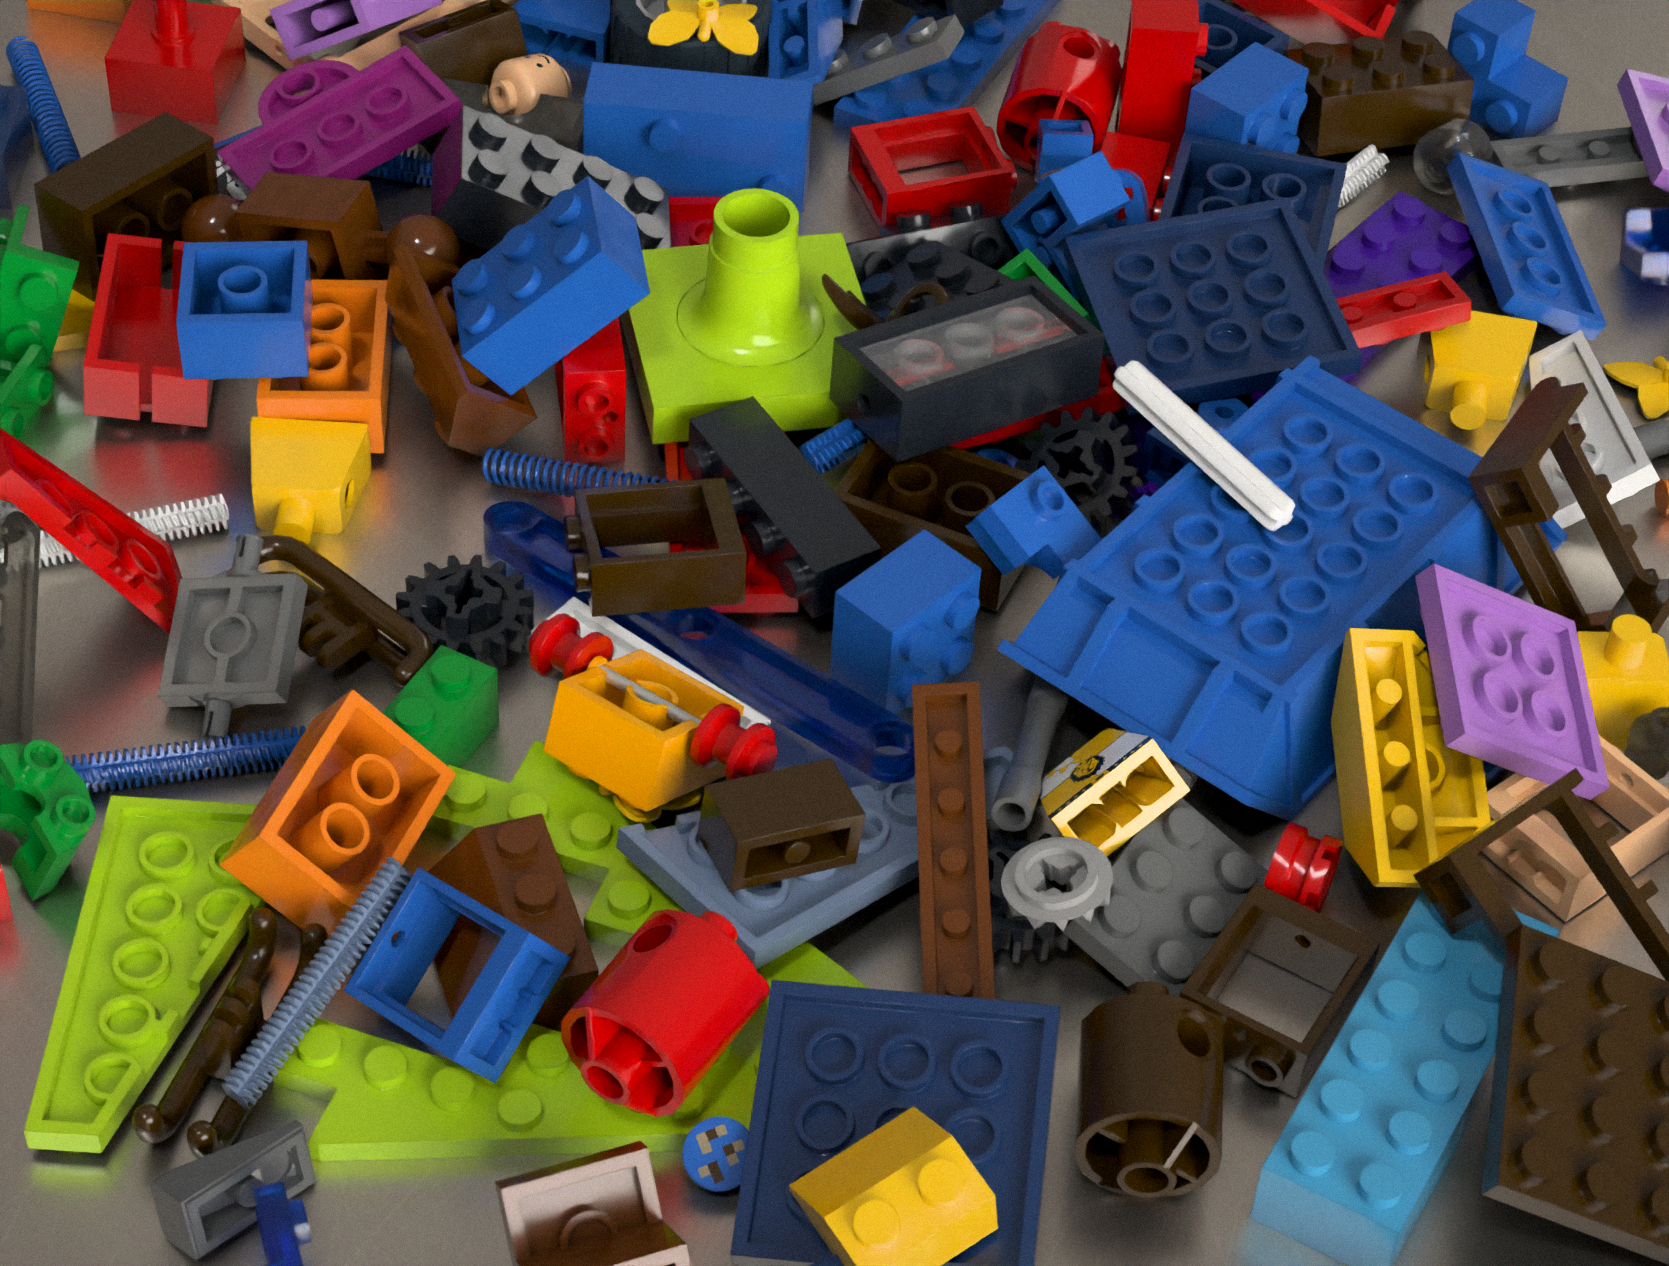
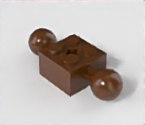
[181,172,460,280]

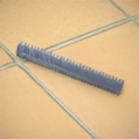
[221,857,412,1110]

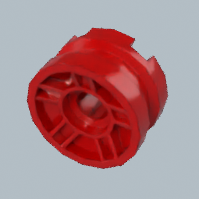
[1263,822,1343,913]

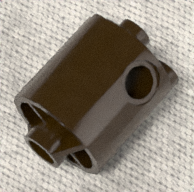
[1074,981,1224,1198]

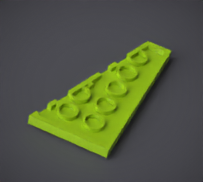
[24,795,266,1153]

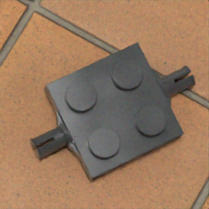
[157,534,308,745]

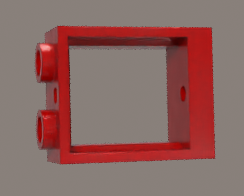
[848,106,1017,228]
[554,317,626,463]

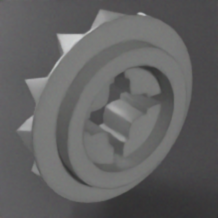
[1001,837,1114,931]

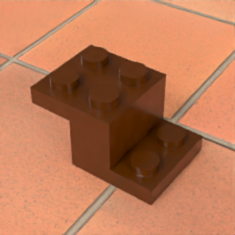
[495,1141,691,1266]

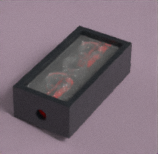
[829,276,1105,463]

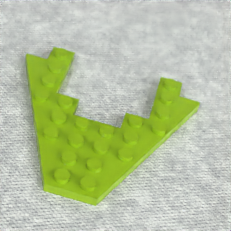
[272,740,869,1161]

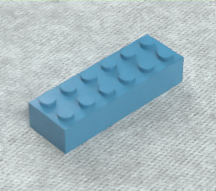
[1249,889,1560,1266]

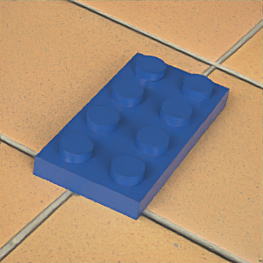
[1446,152,1607,341]

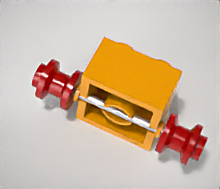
[528,613,778,812]

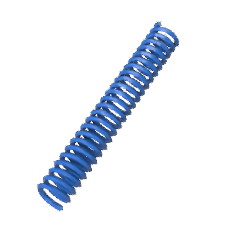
[6,36,81,174]
[482,447,677,498]

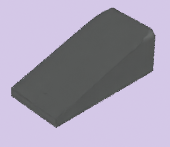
[150,1120,316,1260]

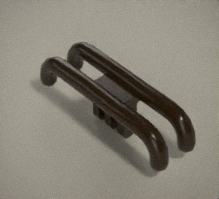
[259,534,434,688]
[132,908,329,1159]

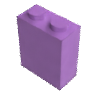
[269,0,443,61]

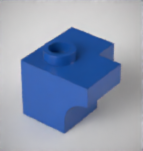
[965,465,1102,580]

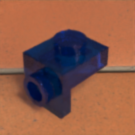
[1619,207,1669,285]
[252,1181,312,1266]

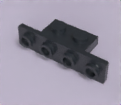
[846,200,1020,286]

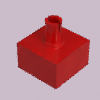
[104,0,246,125]

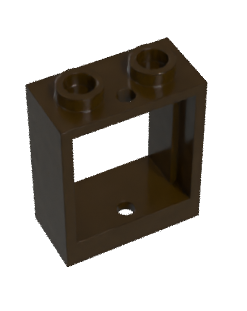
[564,478,747,617]
[1179,882,1380,1098]

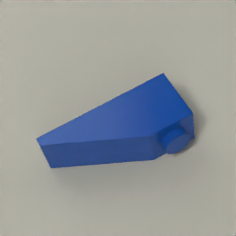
[768,0,843,84]

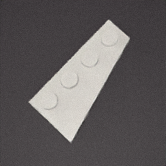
[1529,330,1660,529]

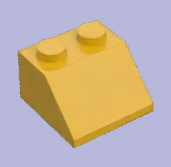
[788,1106,998,1266]

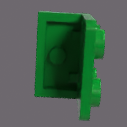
[0,203,80,367]

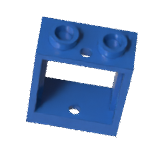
[343,867,571,1083]

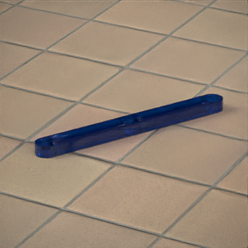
[483,501,915,783]

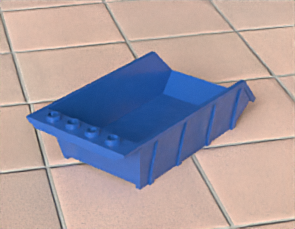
[997,355,1568,821]

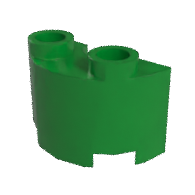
[0,739,96,901]

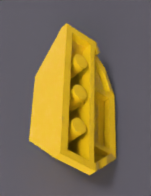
[1331,628,1491,888]

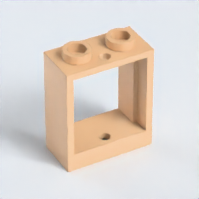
[1481,734,1669,922]

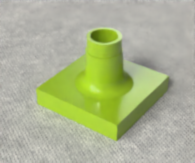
[620,188,866,444]

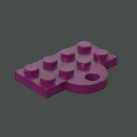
[216,45,462,195]

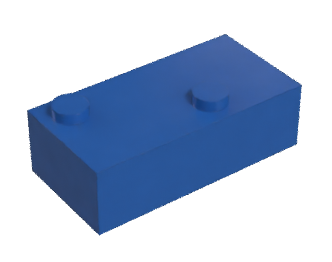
[583,62,814,211]

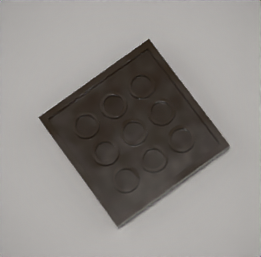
[1482,924,1669,1265]

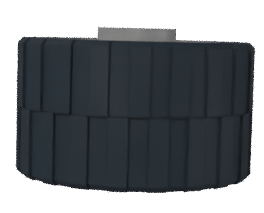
[610,0,771,78]

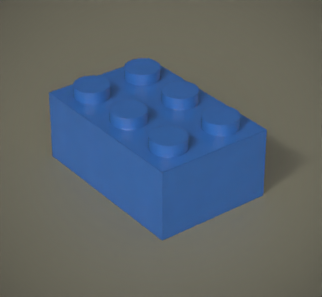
[451,176,650,396]

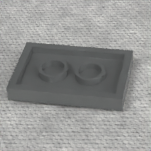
[1061,798,1268,997]

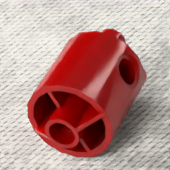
[996,21,1122,174]
[561,909,770,1117]

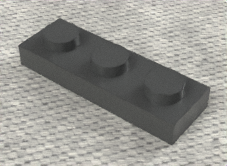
[813,14,965,106]
[1485,127,1649,187]

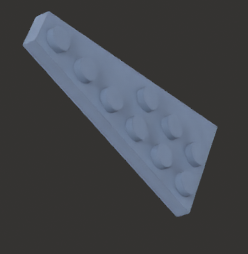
[616,746,1043,970]

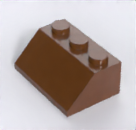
[385,243,538,457]
[428,813,599,1032]

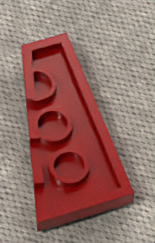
[0,428,183,634]

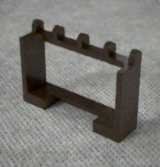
[1468,377,1669,634]
[1413,768,1669,982]

